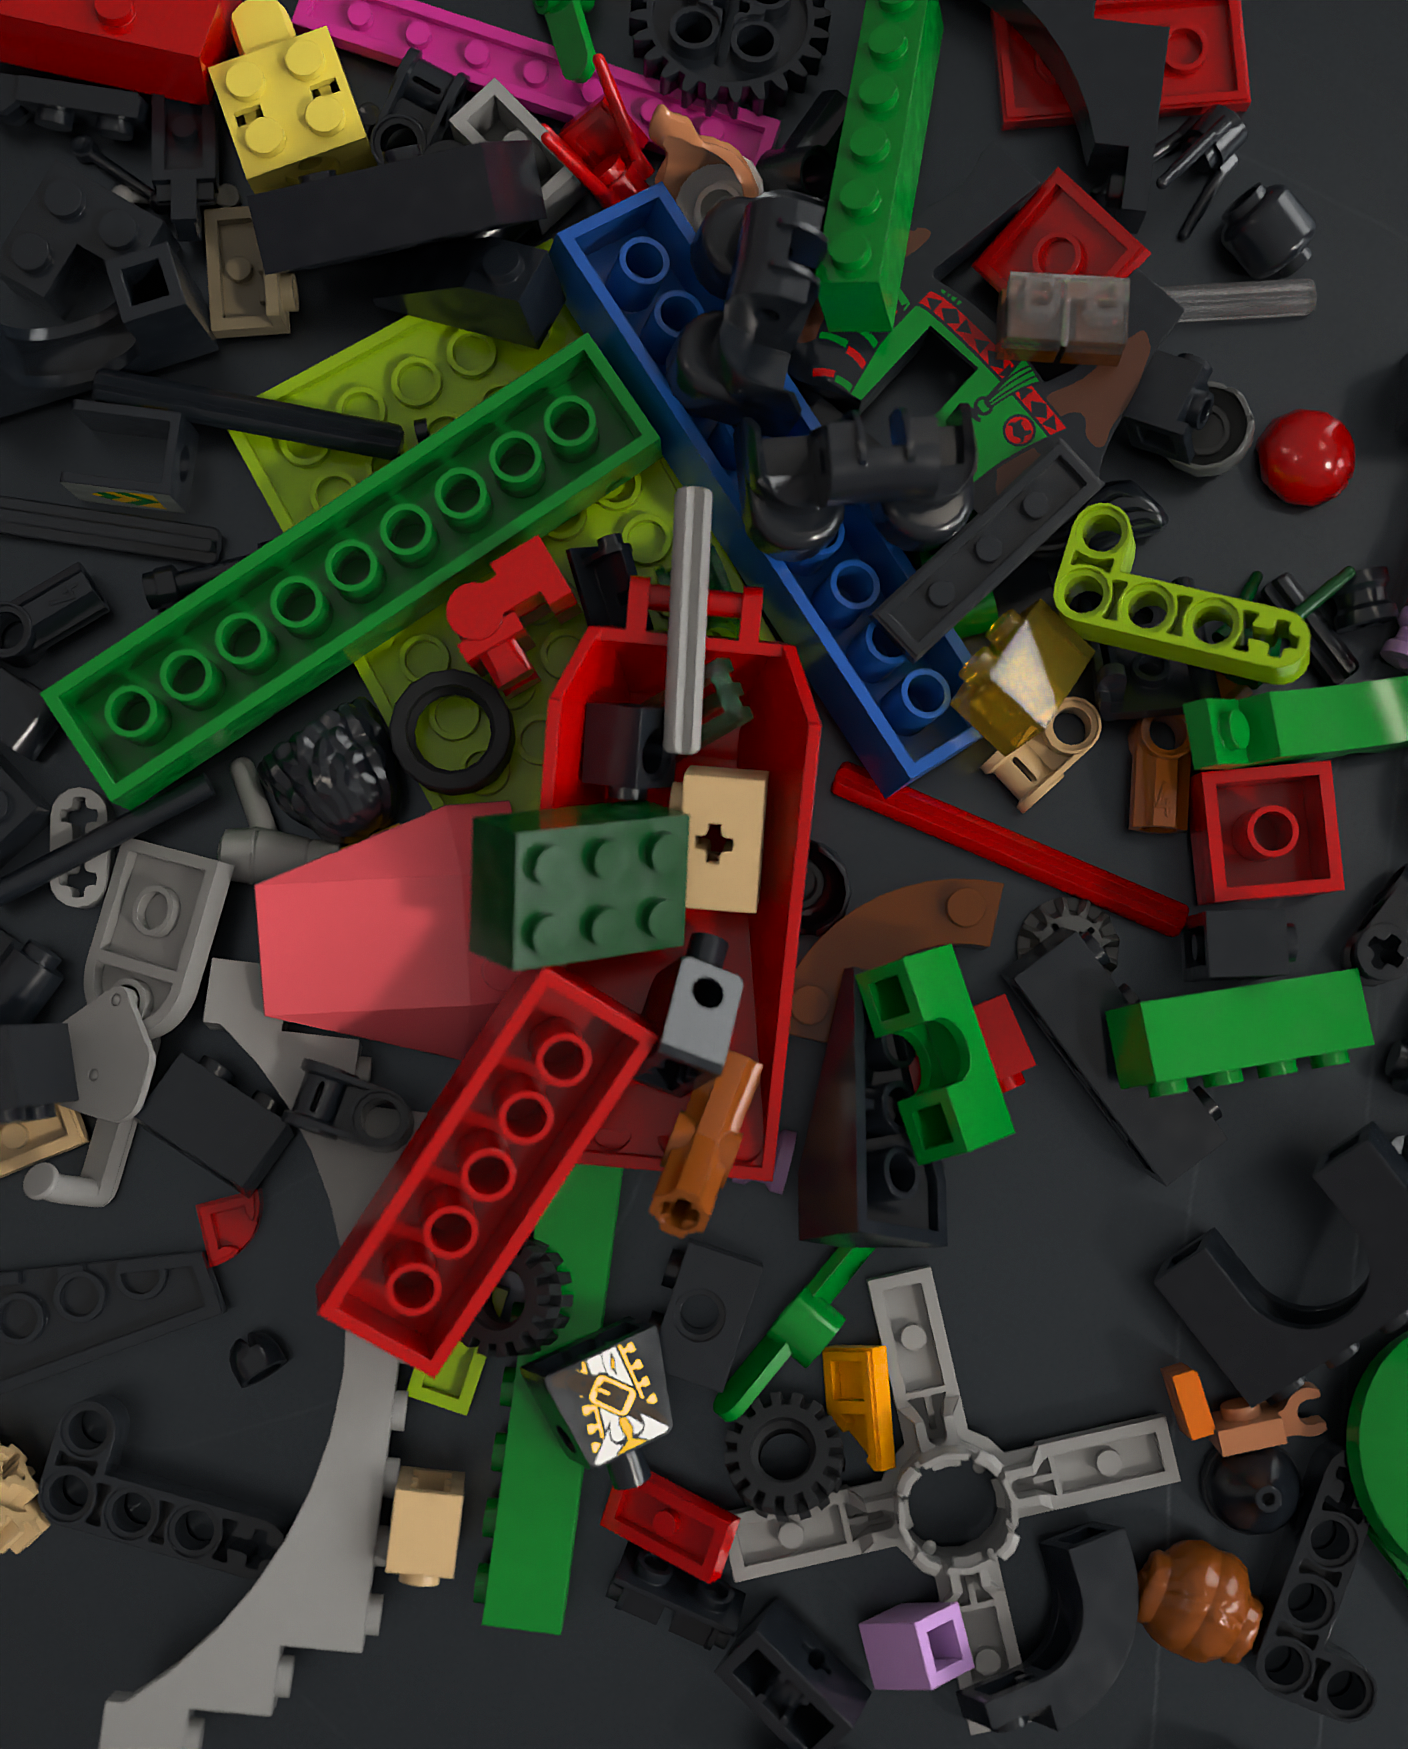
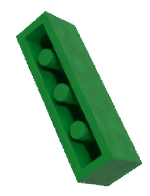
[1105,968,1374,1098]

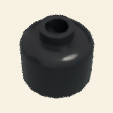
[1221,182,1316,279]

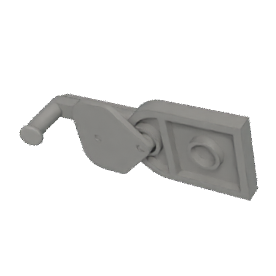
[23,838,235,1208]

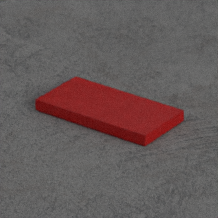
[990,0,1251,131]

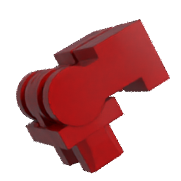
[446,535,583,700]

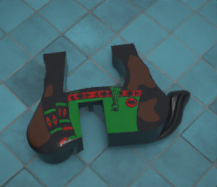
[787,141,1185,561]

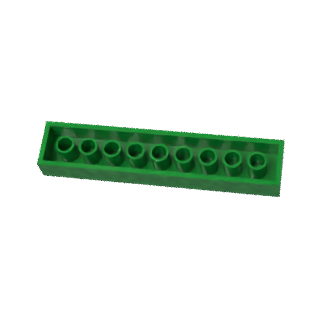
[40,332,662,811]

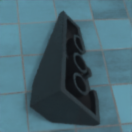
[798,966,948,1248]

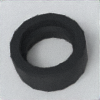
[389,669,516,796]

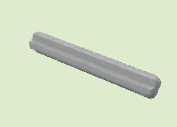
[663,486,713,754]

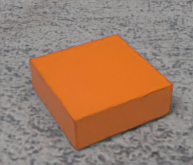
[1160,1362,1215,1441]

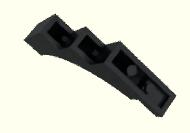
[980,0,1170,234]

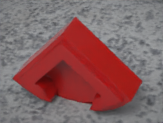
[195,1188,264,1268]

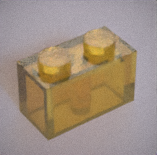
[949,598,1096,757]

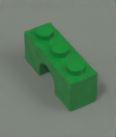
[855,944,1016,1166]

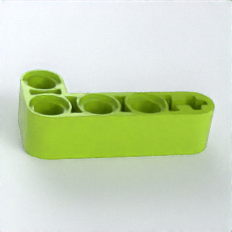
[1053,503,1310,685]

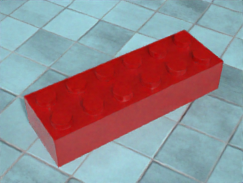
[315,965,659,1379]

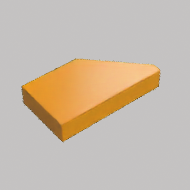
[822,1345,896,1472]

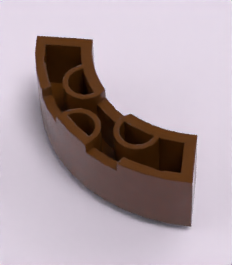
[789,879,1004,1044]

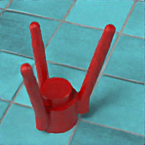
[541,53,655,209]

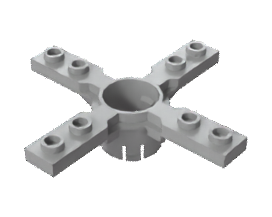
[729,1265,1181,1735]

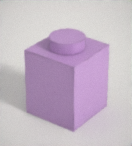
[858,1602,975,1690]

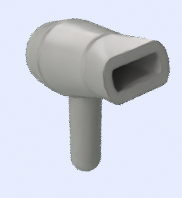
[217,757,342,885]

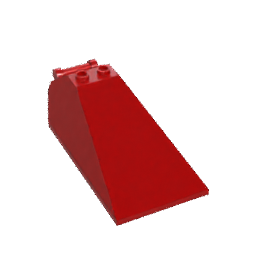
[539,575,822,1182]

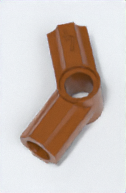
[1128,671,1253,834]
[649,1050,763,1238]

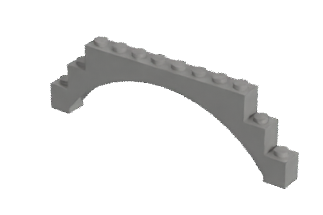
[99,958,428,1749]

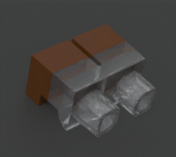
[995,271,1130,366]

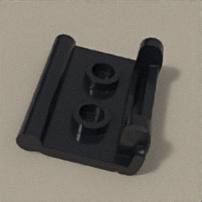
[1076,576,1222,721]

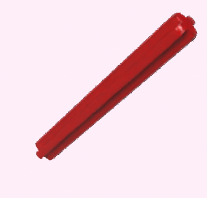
[831,761,1189,937]

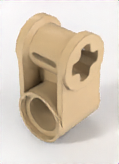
[980,696,1102,814]

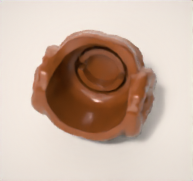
[1137,1540,1264,1664]

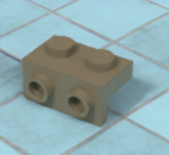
[204,206,299,339]

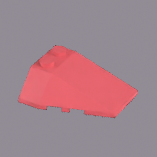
[254,800,521,1060]

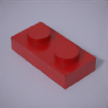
[600,1471,741,1584]

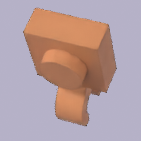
[1208,1381,1327,1457]

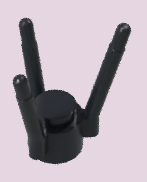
[1090,104,1248,240]

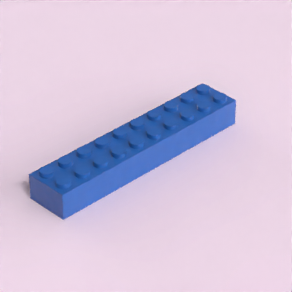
[548,181,1011,799]

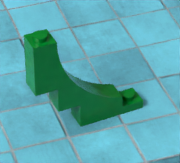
[1183,675,1408,770]

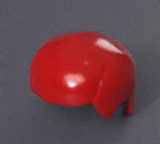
[1256,409,1356,507]

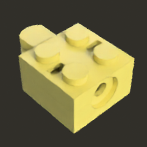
[208,0,378,194]

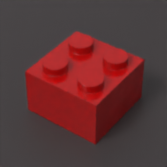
[1188,760,1345,906]

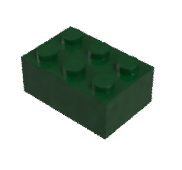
[469,800,690,971]

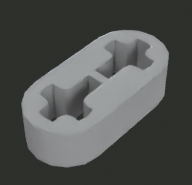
[50,787,115,909]

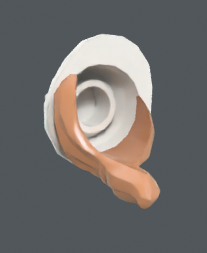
[648,104,764,232]

